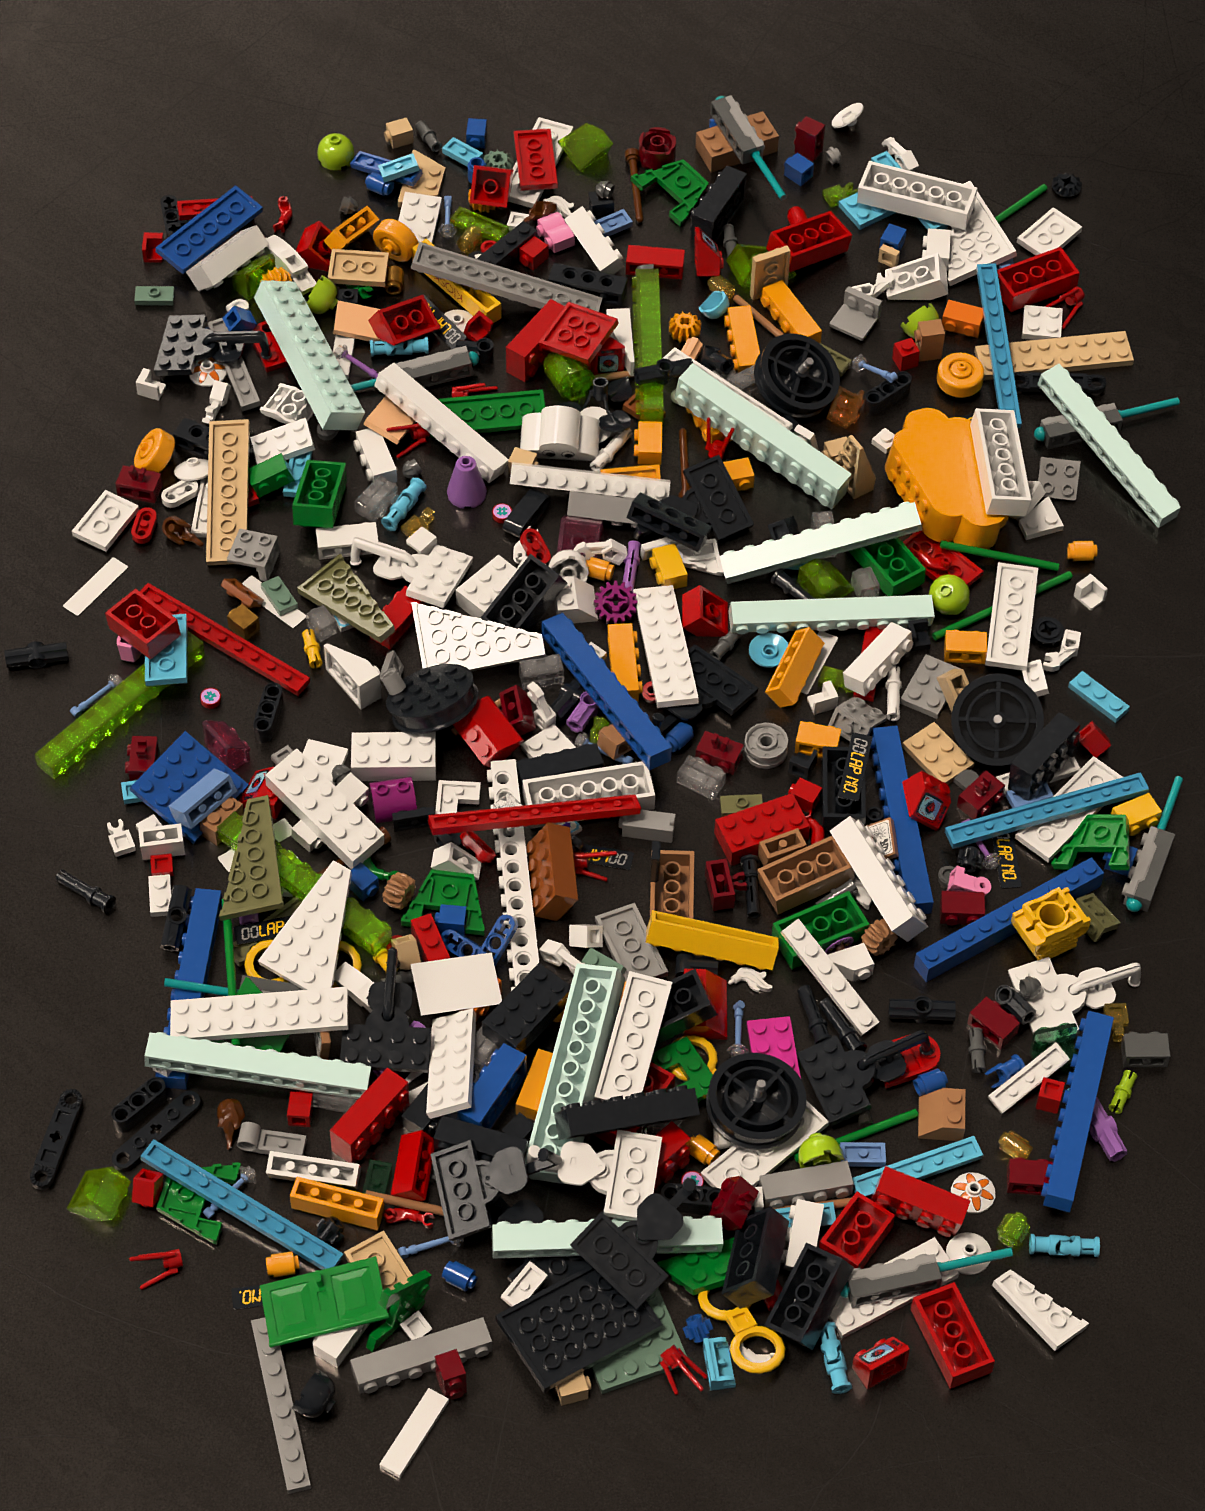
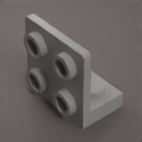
[829,286,882,341]
[1038,457,1081,501]
[227,529,280,581]
[828,697,887,741]

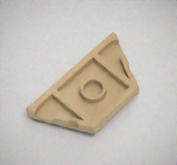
[398,150,446,207]

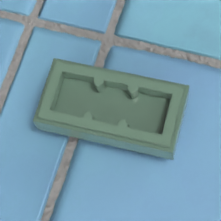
[134,286,174,305]

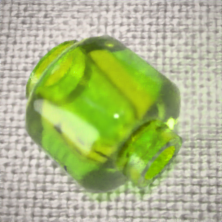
[996,1212,1030,1247]

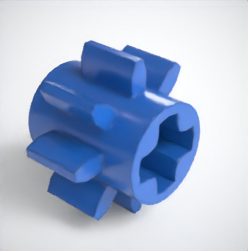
[683,1314,713,1343]

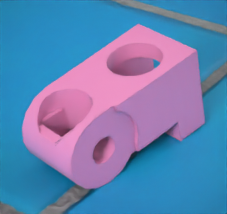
[947,866,991,896]

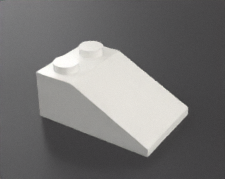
[885,252,948,300]
[324,643,382,710]

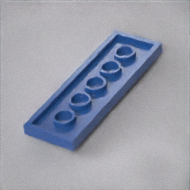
[155,185,263,274]

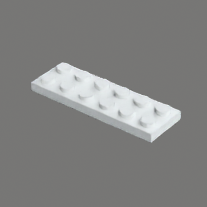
[509,117,573,208]
[985,562,1038,671]
[1015,756,1123,862]
[594,971,672,1101]
[426,1008,476,1119]
[701,1100,829,1189]
[829,1237,959,1339]

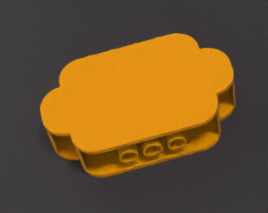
[885,408,1009,549]

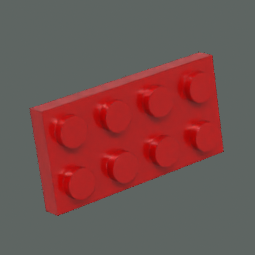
[514,129,558,191]
[903,531,983,587]

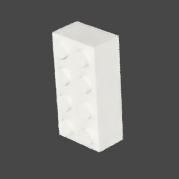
[186,225,269,291]
[351,732,436,781]

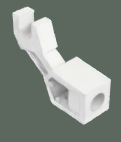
[882,137,919,172]
[852,270,894,298]
[202,380,231,424]
[573,539,628,566]
[1043,629,1081,672]
[527,682,556,730]
[539,939,585,975]

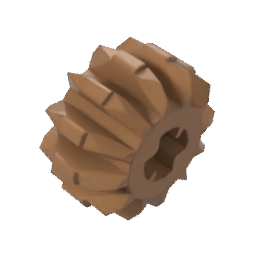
[383,872,416,910]
[861,919,898,956]

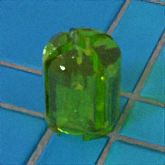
[543,351,595,401]

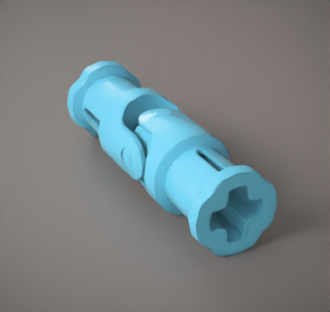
[370,337,429,357]
[381,478,427,531]
[1029,1234,1100,1257]
[820,1321,852,1394]

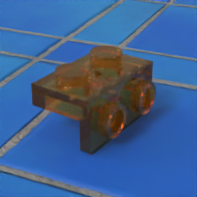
[826,386,865,429]

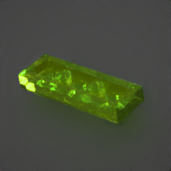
[450,206,509,242]

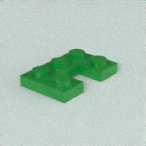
[651,1036,713,1102]

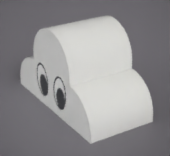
[520,406,600,461]

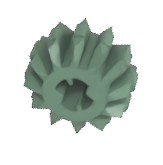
[484,149,514,169]

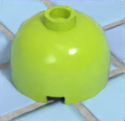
[317,133,355,170]
[306,275,338,314]
[900,303,939,339]
[929,574,970,615]
[798,1133,844,1168]

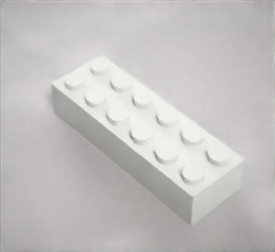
[857,161,977,229]
[970,408,1031,516]
[265,749,384,870]
[523,761,655,829]
[830,816,928,942]

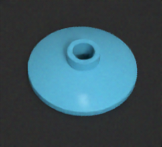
[749,633,788,668]

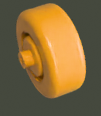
[373,219,418,262]
[937,353,984,398]
[134,428,175,473]

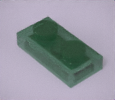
[362,1159,392,1194]

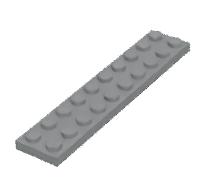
[411,242,602,312]

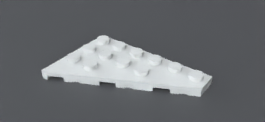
[947,181,1017,286]
[412,602,546,671]
[258,860,352,990]

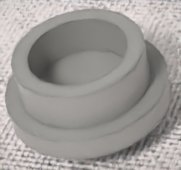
[825,147,842,165]

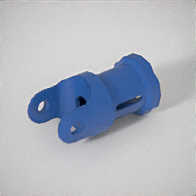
[985,1054,1025,1088]

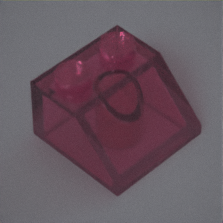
[557,515,603,560]
[202,720,250,771]

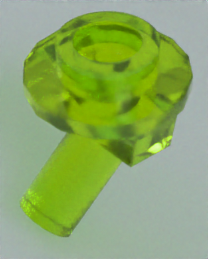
[590,716,609,743]

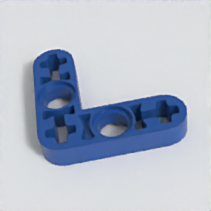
[441,914,518,966]

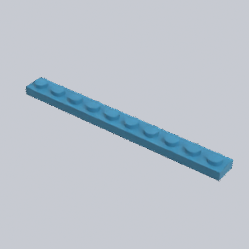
[976,263,1022,428]
[945,772,1149,849]
[141,1139,343,1270]

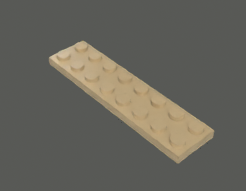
[975,331,1134,380]
[206,419,250,565]

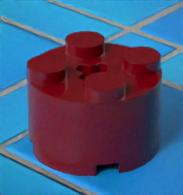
[639,127,676,170]

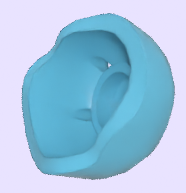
[699,291,730,319]

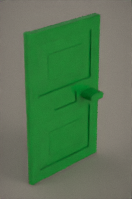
[260,1256,390,1348]

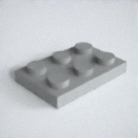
[900,654,961,719]

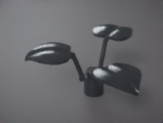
[555,376,632,432]

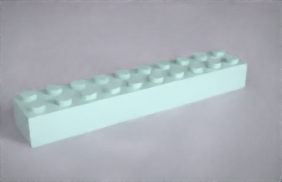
[254,280,365,430]
[674,363,852,509]
[525,963,626,1184]

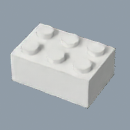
[456,555,518,619]

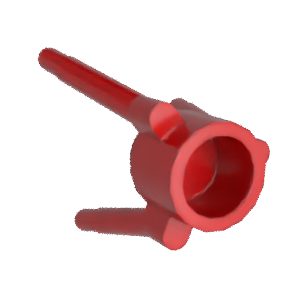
[1044,286,1085,329]
[452,383,498,398]
[705,417,735,459]
[386,423,430,458]
[573,851,617,881]
[129,1249,183,1290]
[659,1345,708,1395]

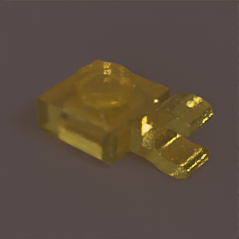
[401,507,435,537]
[1103,1003,1129,1042]

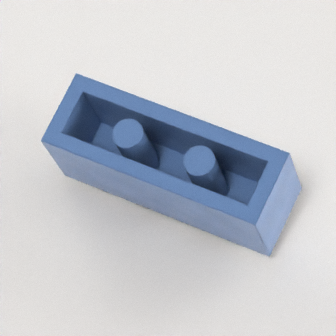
[168,768,237,829]

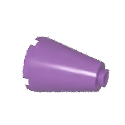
[447,456,487,508]

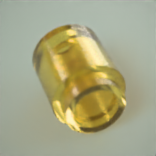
[457,226,482,254]
[707,275,735,300]
[998,1130,1033,1159]

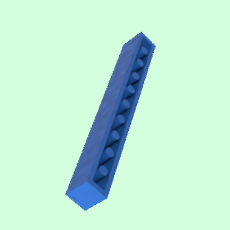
[542,613,673,770]
[870,726,934,914]
[914,857,1104,982]
[155,888,222,1090]
[1041,1011,1114,1212]

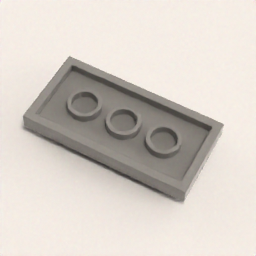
[595,903,668,982]

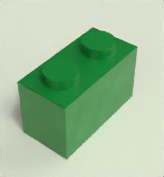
[249,453,295,498]

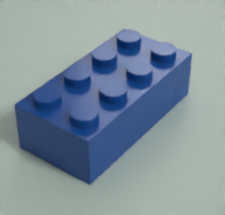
[457,1043,527,1129]

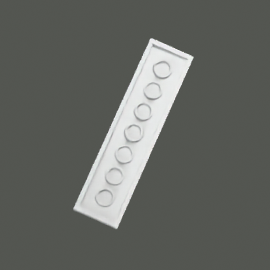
[633,585,699,708]
[170,987,348,1040]

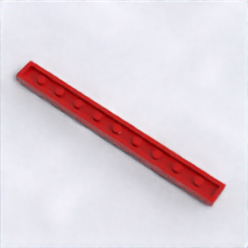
[139,583,310,696]
[428,794,641,835]

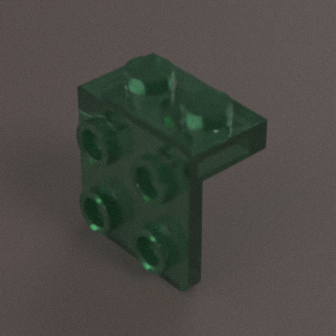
[1029,1023,1078,1071]

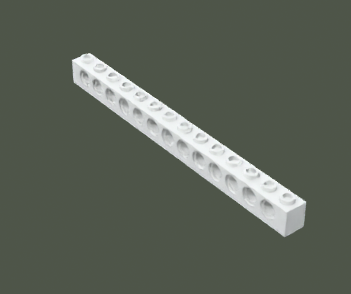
[487,759,539,991]

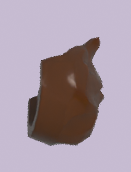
[523,201,557,223]
[162,516,203,547]
[217,1098,245,1150]

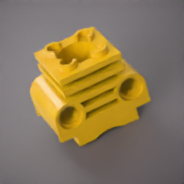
[1011,887,1091,960]

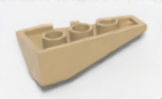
[834,435,876,499]

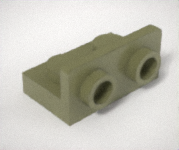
[1076,893,1121,942]

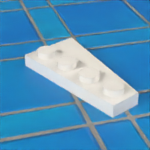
[992,1269,1089,1351]

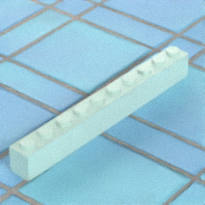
[1038,364,1181,528]
[720,502,922,584]
[728,595,935,634]
[145,1032,371,1099]
[492,1215,723,1258]

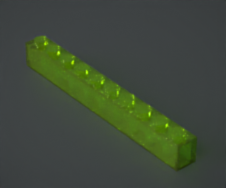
[632,269,664,423]
[35,630,205,780]
[217,811,392,957]

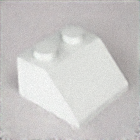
[555,576,598,623]

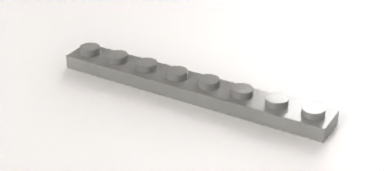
[251,1317,311,1494]

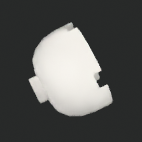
[548,550,589,582]

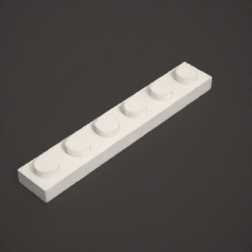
[781,919,879,1036]

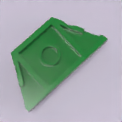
[657,1238,734,1295]

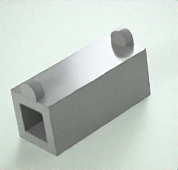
[619,810,676,843]

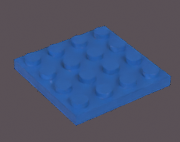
[129,731,249,844]

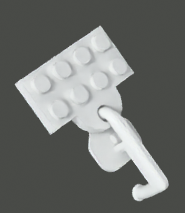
[350,535,473,609]
[1008,957,1141,1047]
[527,1130,662,1221]

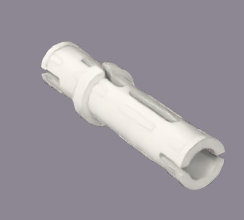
[590,429,633,472]
[885,665,902,721]

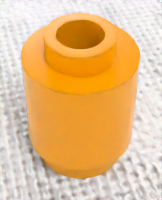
[1067,541,1097,561]
[586,557,615,581]
[690,1134,720,1165]
[266,1251,300,1277]

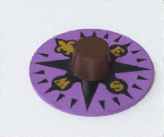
[825,937,854,955]

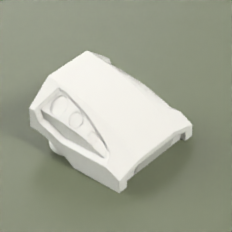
[260,383,313,424]

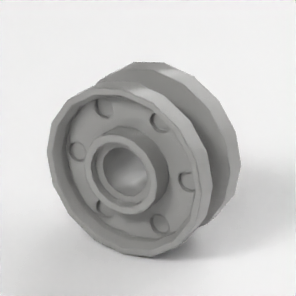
[744,722,788,769]

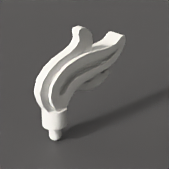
[543,196,574,218]
[728,967,773,992]

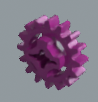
[593,581,638,624]

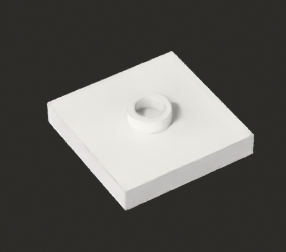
[303,739,348,786]

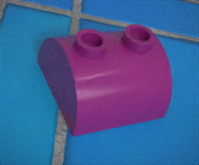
[369,777,417,823]

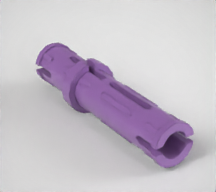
[621,541,641,596]

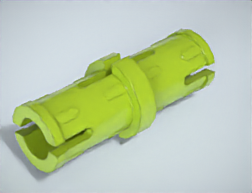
[1109,1070,1137,1114]

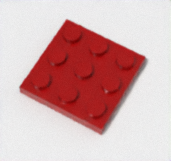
[539,302,619,365]

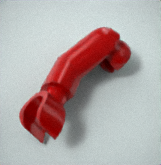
[273,196,293,232]
[909,542,952,571]
[805,810,825,845]
[384,1207,435,1229]

